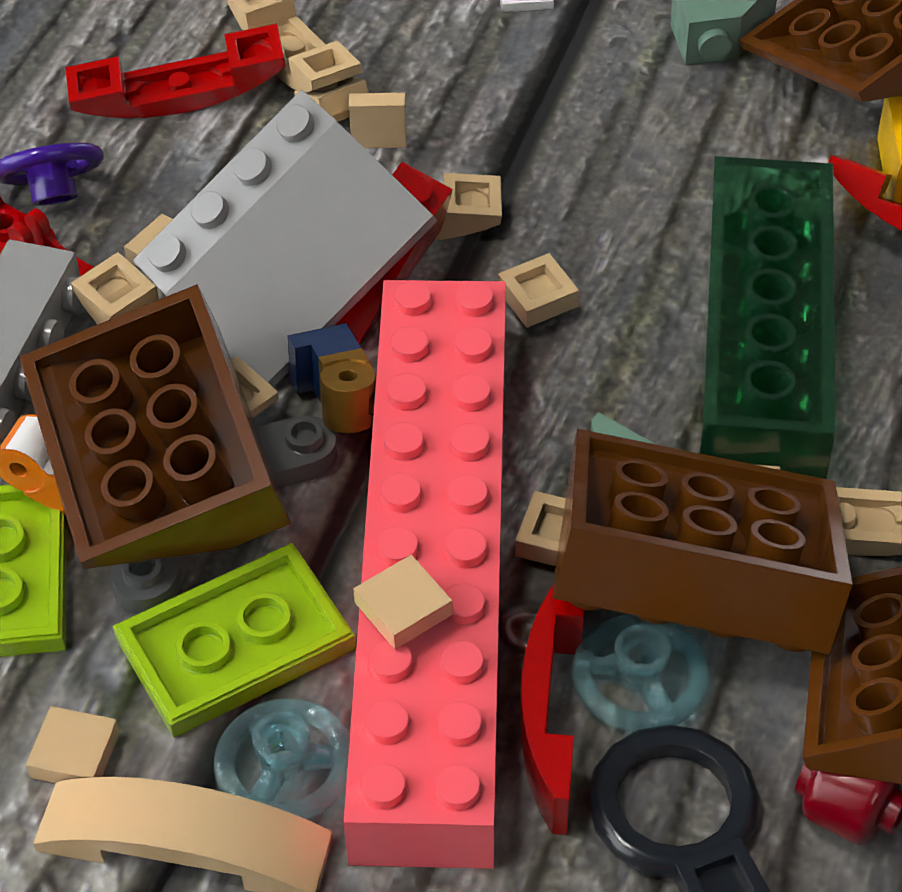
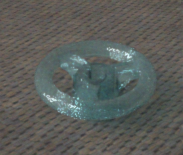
[572,614,709,732]
[214,699,350,819]

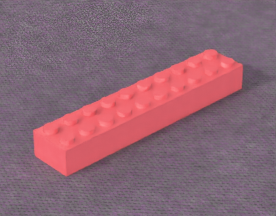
[344,280,506,869]

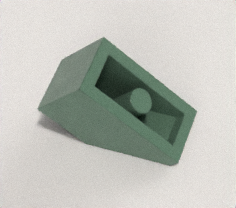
[670,0,777,65]

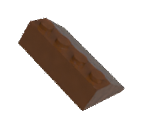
[739,0,902,102]
[19,284,292,569]
[553,428,853,654]
[803,566,902,784]

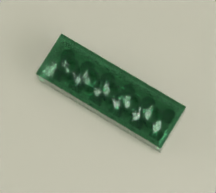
[698,156,836,479]

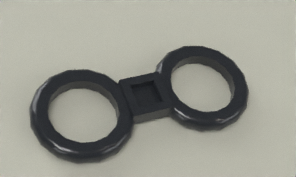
[587,724,771,892]

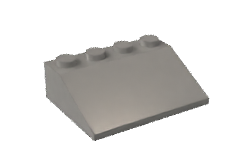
[132,89,437,387]

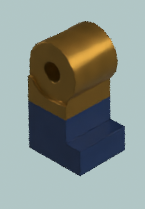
[287,323,376,433]

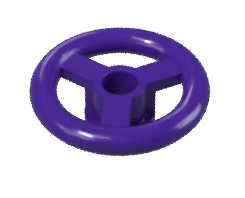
[0,143,104,206]

